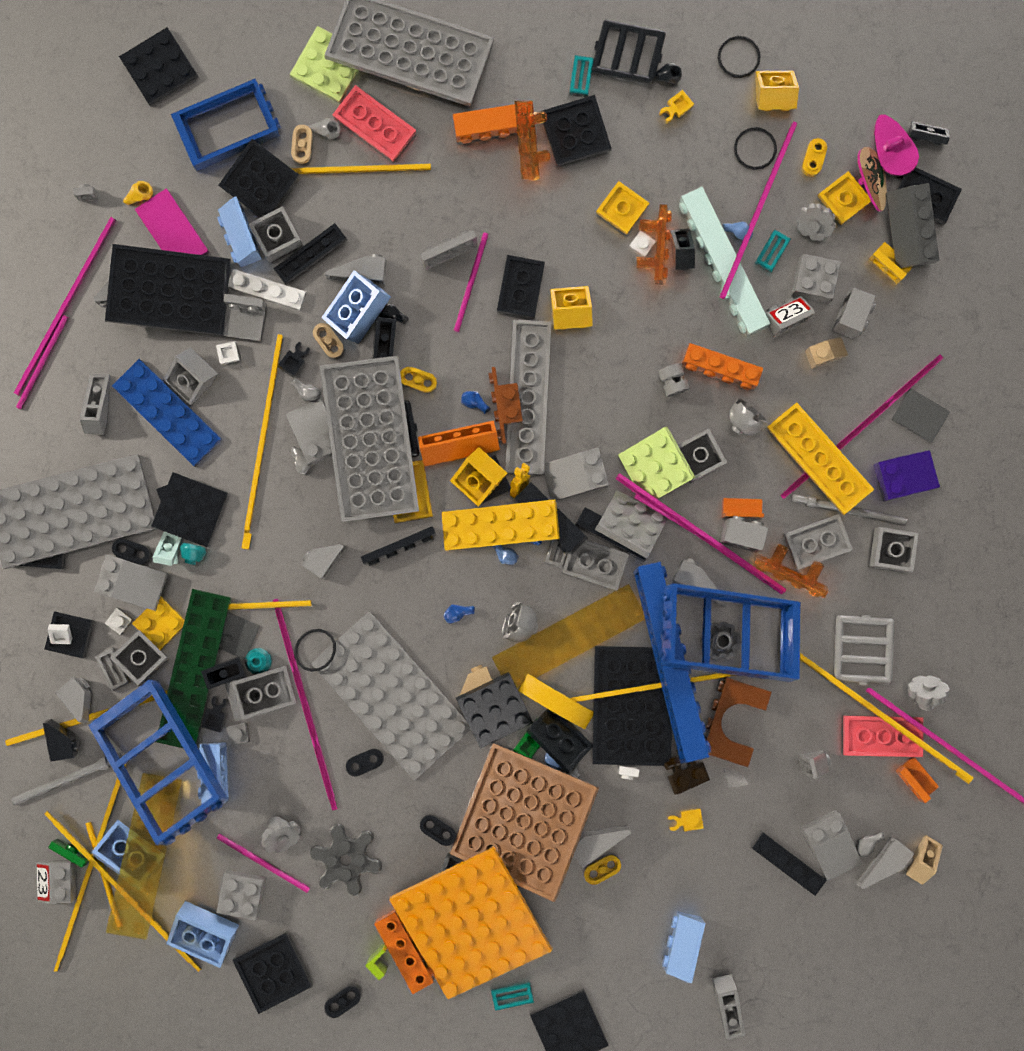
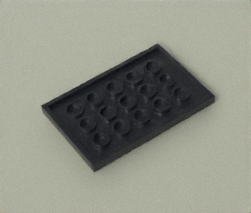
[105,244,231,336]
[592,646,672,766]

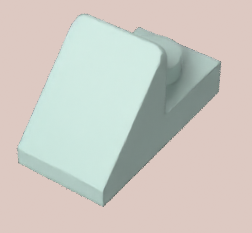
[153,532,183,566]

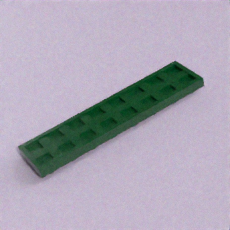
[156,589,231,749]

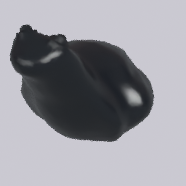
[654,63,682,84]
[378,303,409,324]

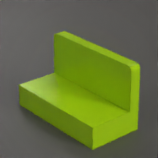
[365,943,388,980]

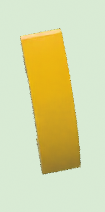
[518,674,593,729]

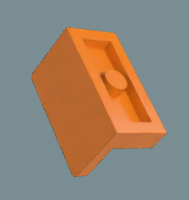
[722,498,764,519]
[895,757,938,803]

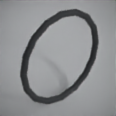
[718,36,761,78]
[734,127,777,170]
[294,629,336,672]

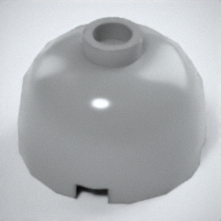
[729,398,768,435]
[502,602,538,642]

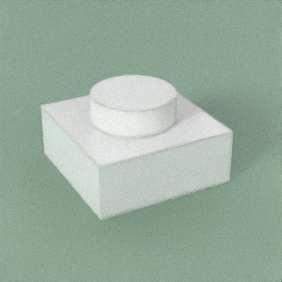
[629,230,656,258]
[216,341,240,365]
[105,608,134,635]
[48,624,72,644]
[618,765,640,780]

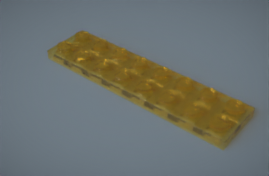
[492,584,645,688]
[106,773,182,940]

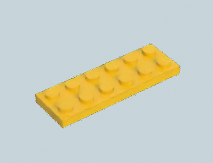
[767,402,875,515]
[442,500,560,551]

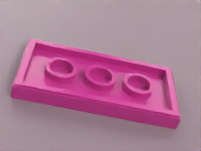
[135,188,209,255]

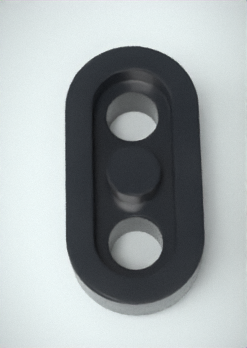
[112,539,151,565]
[346,748,384,777]
[420,815,456,846]
[324,985,361,1018]

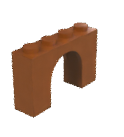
[704,677,772,767]

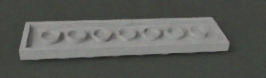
[505,320,551,476]

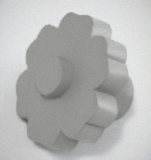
[796,203,836,241]
[701,622,741,661]
[908,675,950,711]
[261,816,301,853]

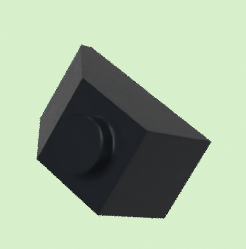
[670,229,695,270]
[201,656,246,690]
[43,719,80,762]

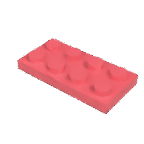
[332,85,416,162]
[843,716,923,757]

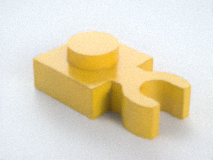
[659,90,694,124]
[510,463,530,498]
[667,808,704,832]

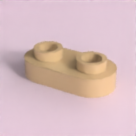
[291,125,313,164]
[313,323,344,359]

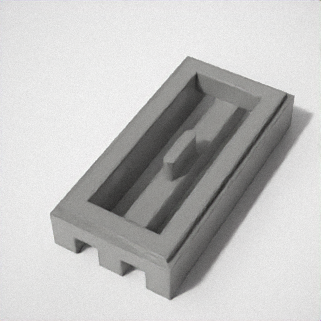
[544,540,568,569]
[95,648,131,691]

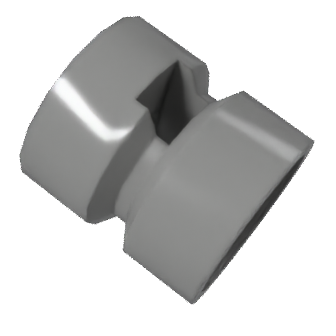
[658,363,690,397]

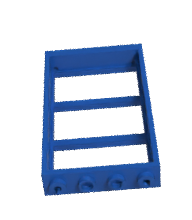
[660,583,800,682]
[88,679,228,846]

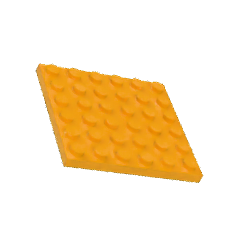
[389,847,552,999]

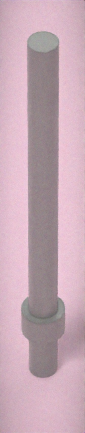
[791,494,907,525]
[11,752,123,805]

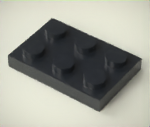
[898,167,962,225]
[497,255,545,319]
[526,709,593,774]

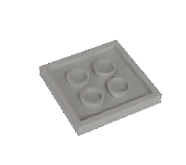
[595,490,668,558]

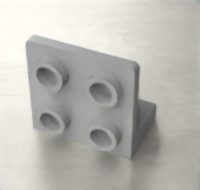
[223,294,267,341]

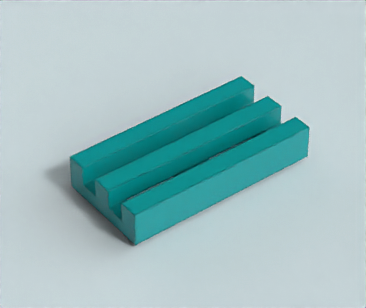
[569,55,594,97]
[755,229,791,273]
[491,981,534,1011]

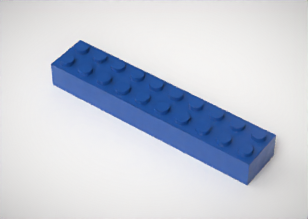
[633,562,711,763]

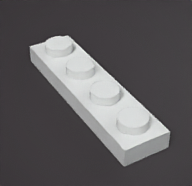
[228,269,307,311]

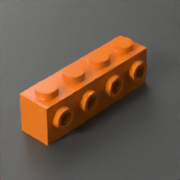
[453,102,532,144]
[682,343,763,390]
[418,420,500,467]
[374,910,435,994]

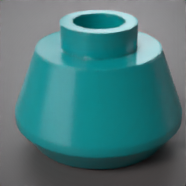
[180,543,206,565]
[245,648,272,674]

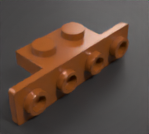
[488,367,523,445]

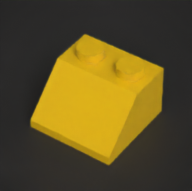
[755,71,799,111]
[550,286,593,330]
[450,447,508,507]

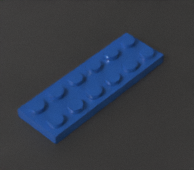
[112,359,222,467]

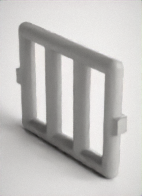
[834,615,894,685]

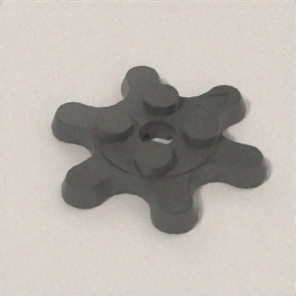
[310,824,382,896]

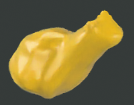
[123,181,153,205]

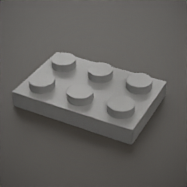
[420,230,477,270]
[784,514,853,570]
[562,540,629,591]

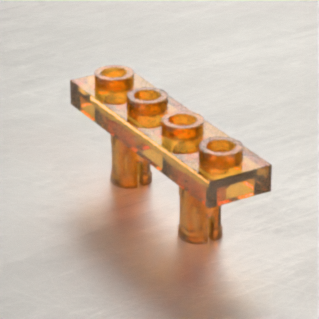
[514,100,550,180]
[637,204,672,285]
[754,544,828,598]

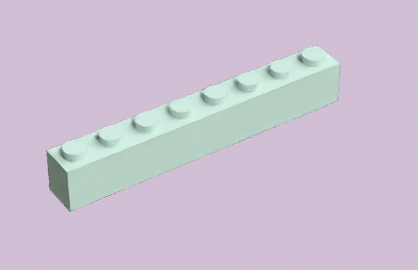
[679,187,770,337]

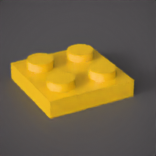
[817,171,871,225]
[596,181,650,235]
[132,596,185,651]

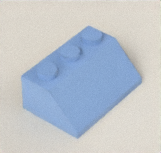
[217,197,262,267]
[322,270,391,344]
[197,742,229,804]
[92,820,165,890]
[166,901,239,968]
[662,911,705,983]

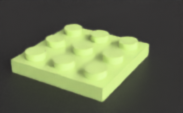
[290,26,359,103]
[618,426,696,499]

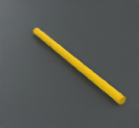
[229,600,312,610]
[85,822,122,926]

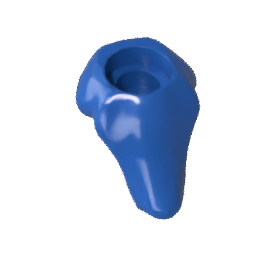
[461,391,491,414]
[443,605,475,624]

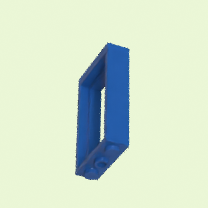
[171,78,281,171]

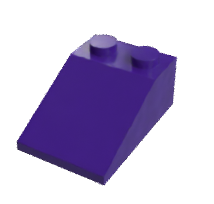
[873,450,940,502]

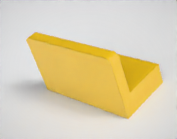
[869,242,912,284]

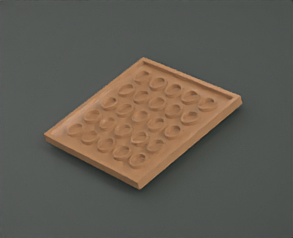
[450,743,599,902]

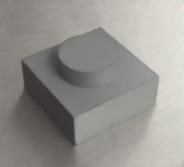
[73,184,98,201]
[226,722,250,746]

